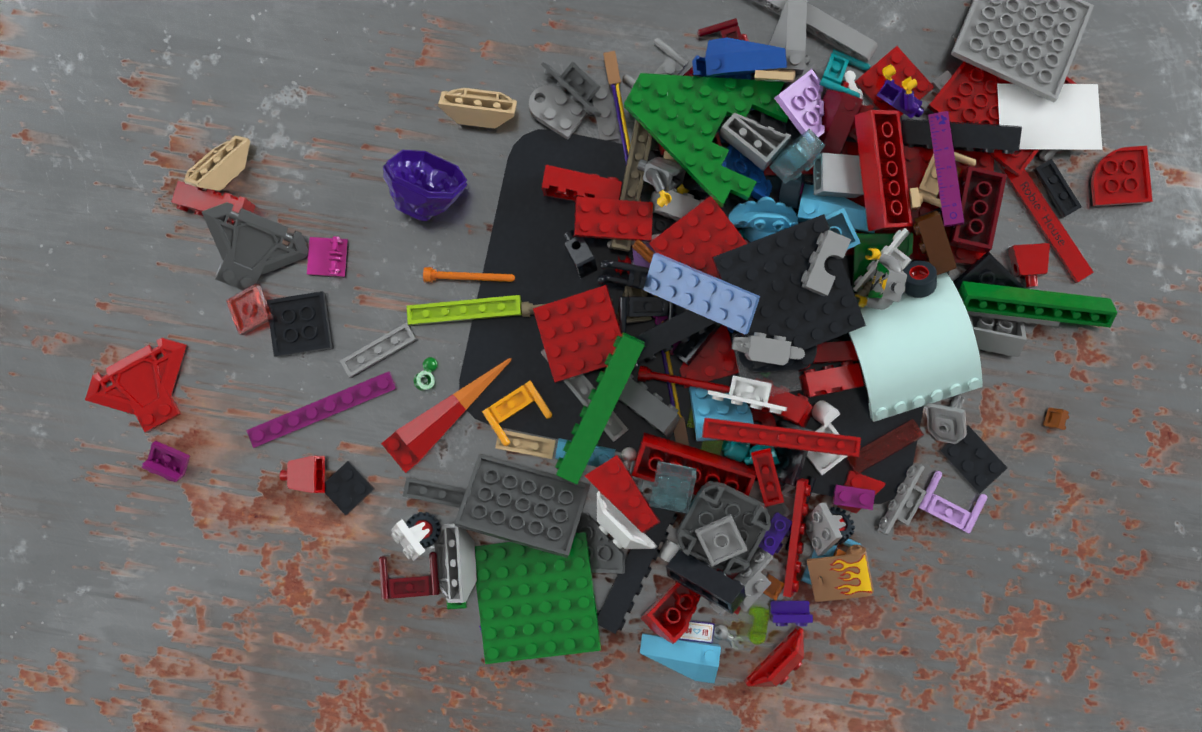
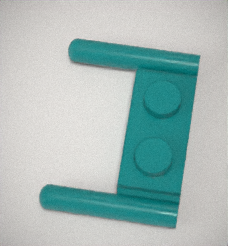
[819,49,870,98]

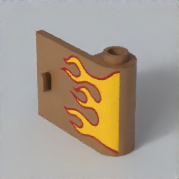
[807,545,874,602]

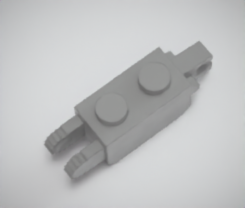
[732,332,805,365]

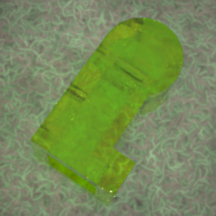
[747,606,769,645]

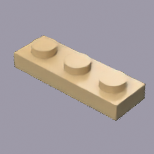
[495,430,556,459]

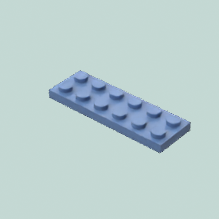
[643,253,760,334]

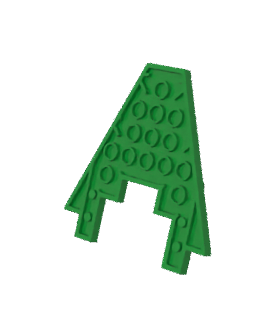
[624,73,789,207]

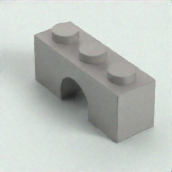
[801,230,851,296]

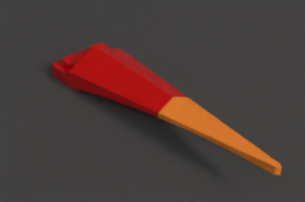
[381,358,511,473]

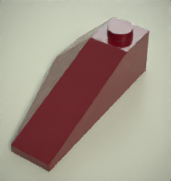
[815,89,863,156]

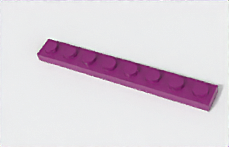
[246,371,397,448]

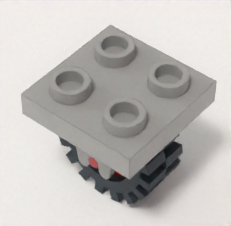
[804,502,855,556]

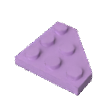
[774,69,824,144]

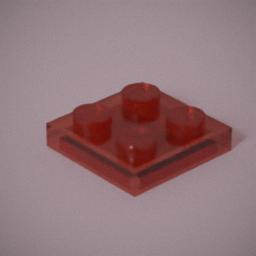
[226,284,273,335]

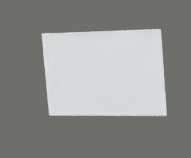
[997,84,1102,150]

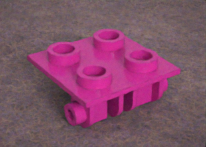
[307,236,348,277]

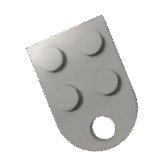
[529,86,588,140]

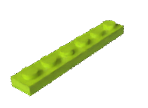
[407,295,522,325]

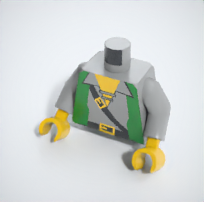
[855,248,907,310]

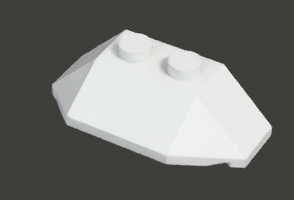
[597,491,657,549]

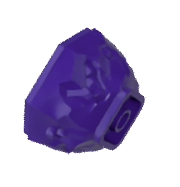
[383,150,468,221]

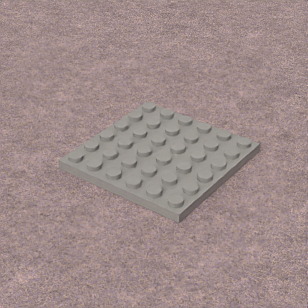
[951,0,1094,102]

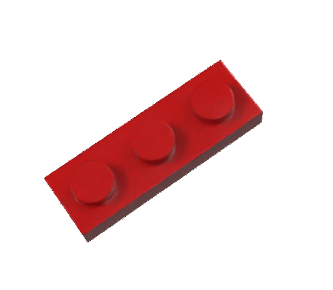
[751,448,784,507]

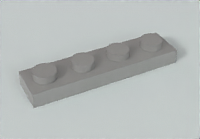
[340,322,417,378]

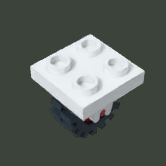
[391,512,441,562]

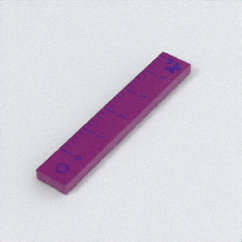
[928,111,964,227]

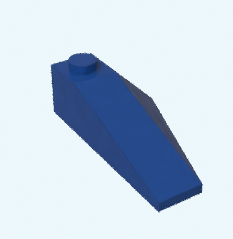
[705,37,787,78]

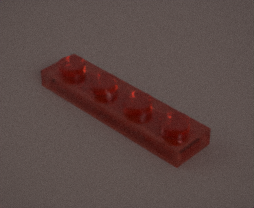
[846,419,924,475]

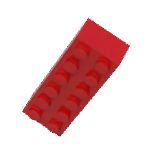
[854,110,913,231]
[632,432,756,496]

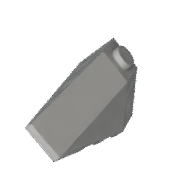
[769,0,807,75]

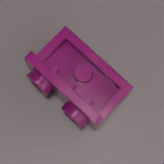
[142,441,190,482]

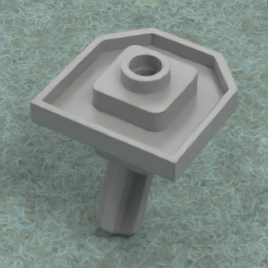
[926,395,967,444]

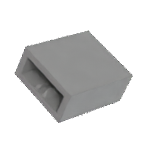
[813,153,864,198]

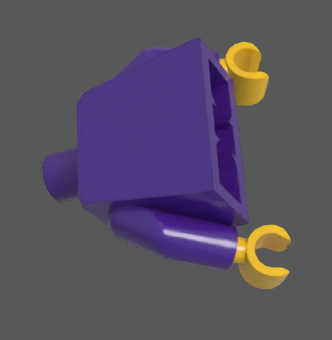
[876,64,924,118]

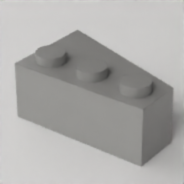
[719,113,791,171]
[649,188,704,221]

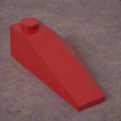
[641,582,701,644]

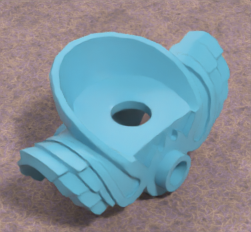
[728,196,798,243]

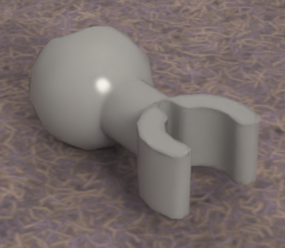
[713,625,744,650]

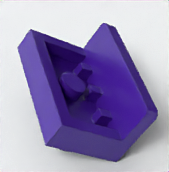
[758,512,792,555]
[770,600,813,626]

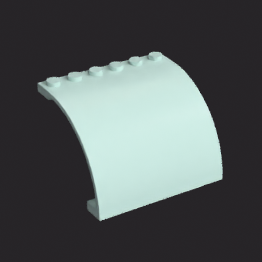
[849,272,983,422]

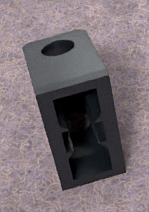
[564,230,598,278]

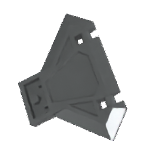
[201,202,309,293]

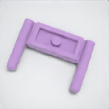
[918,471,987,534]

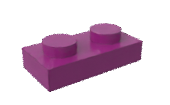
[833,485,875,510]

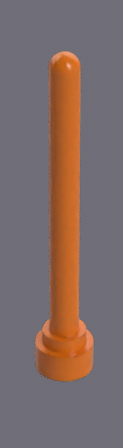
[423,267,515,283]

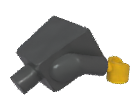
[637,157,689,207]

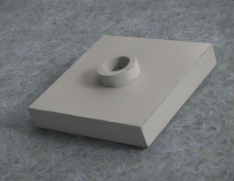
[695,514,748,566]

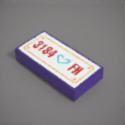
[679,620,715,643]

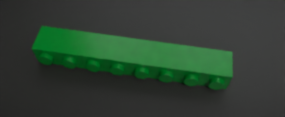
[959,281,1118,328]
[555,332,645,484]

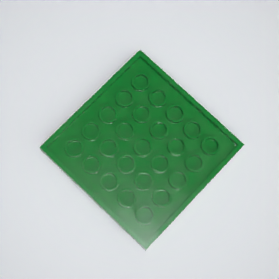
[475,532,602,664]

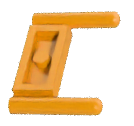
[482,380,552,446]

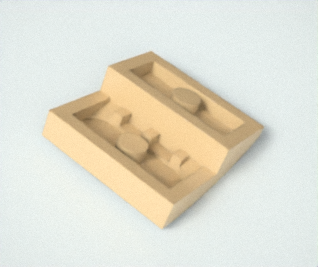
[754,69,796,83]

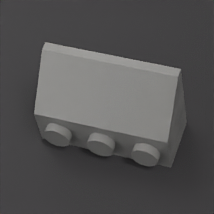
[969,315,1027,357]

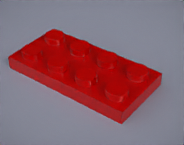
[574,197,653,242]

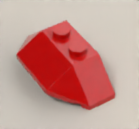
[744,626,804,687]

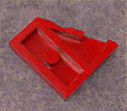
[837,470,886,514]

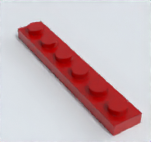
[783,478,811,597]

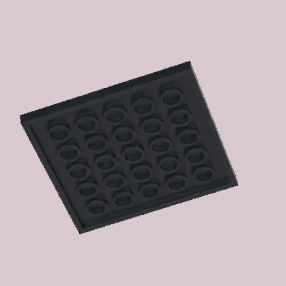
[712,214,866,369]

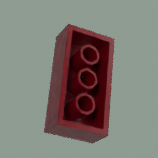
[948,166,1007,254]

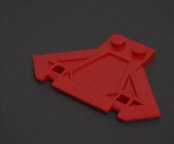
[85,338,187,433]

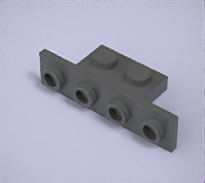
[541,61,601,117]

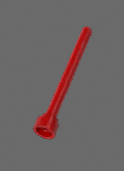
[638,365,730,393]

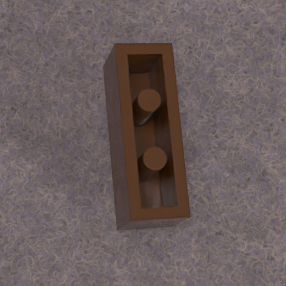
[913,211,957,275]

